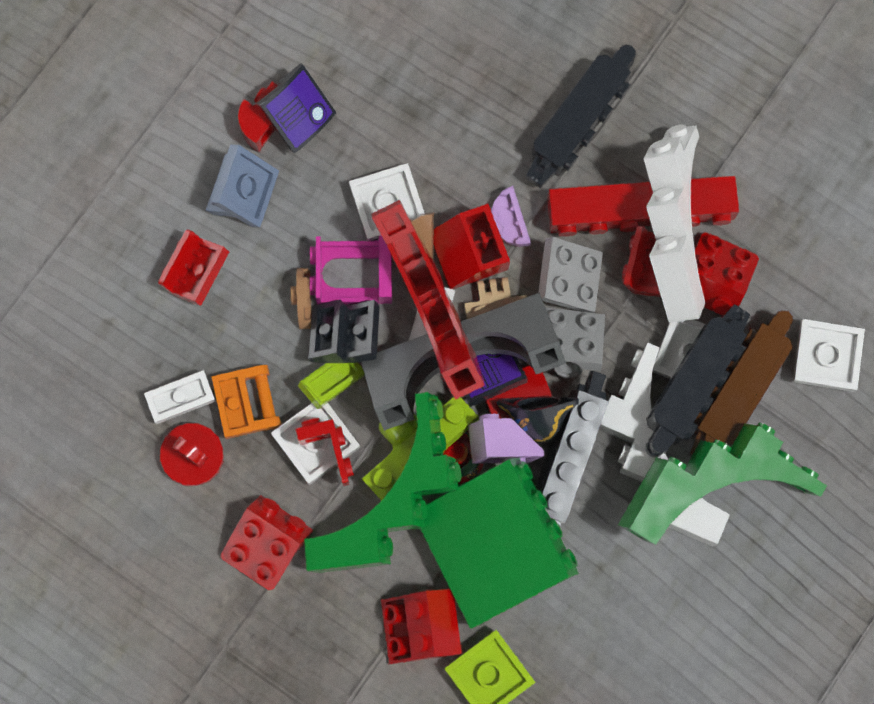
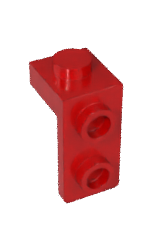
[295,418,354,486]

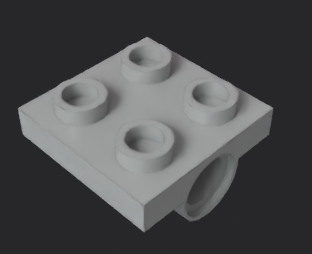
[538,237,603,313]
[545,307,605,378]

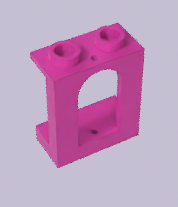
[310,236,392,305]

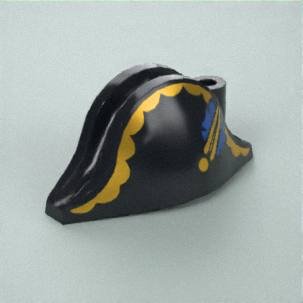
[496,397,579,443]

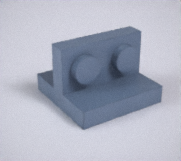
[206,144,279,228]

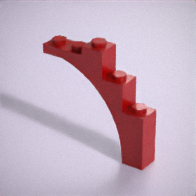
[371,200,485,400]

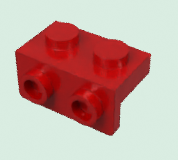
[622,226,661,297]
[158,229,230,306]

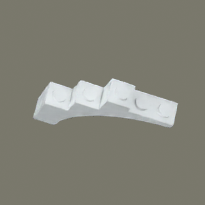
[644,125,705,322]
[599,343,730,547]

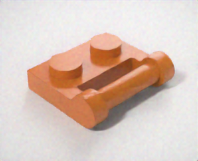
[211,365,281,439]

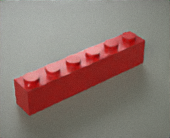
[547,176,739,237]

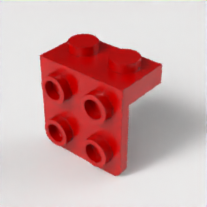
[695,232,759,316]
[221,495,314,590]

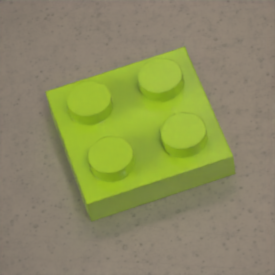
[444,629,536,704]

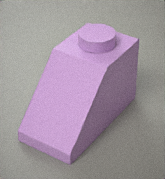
[468,414,544,463]

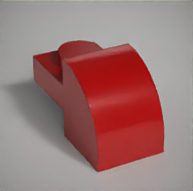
[238,81,279,153]

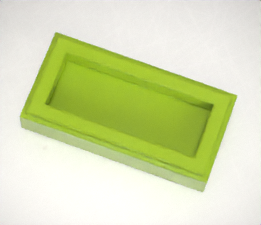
[298,362,365,409]

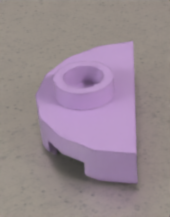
[491,186,531,247]

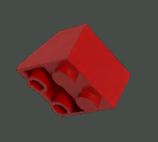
[433,204,510,289]
[381,589,462,665]

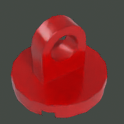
[160,423,224,487]

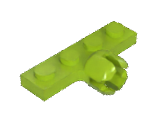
[362,397,480,501]

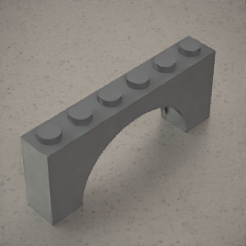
[362,293,566,430]

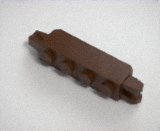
[688,310,793,457]

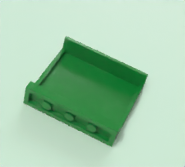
[420,457,579,629]

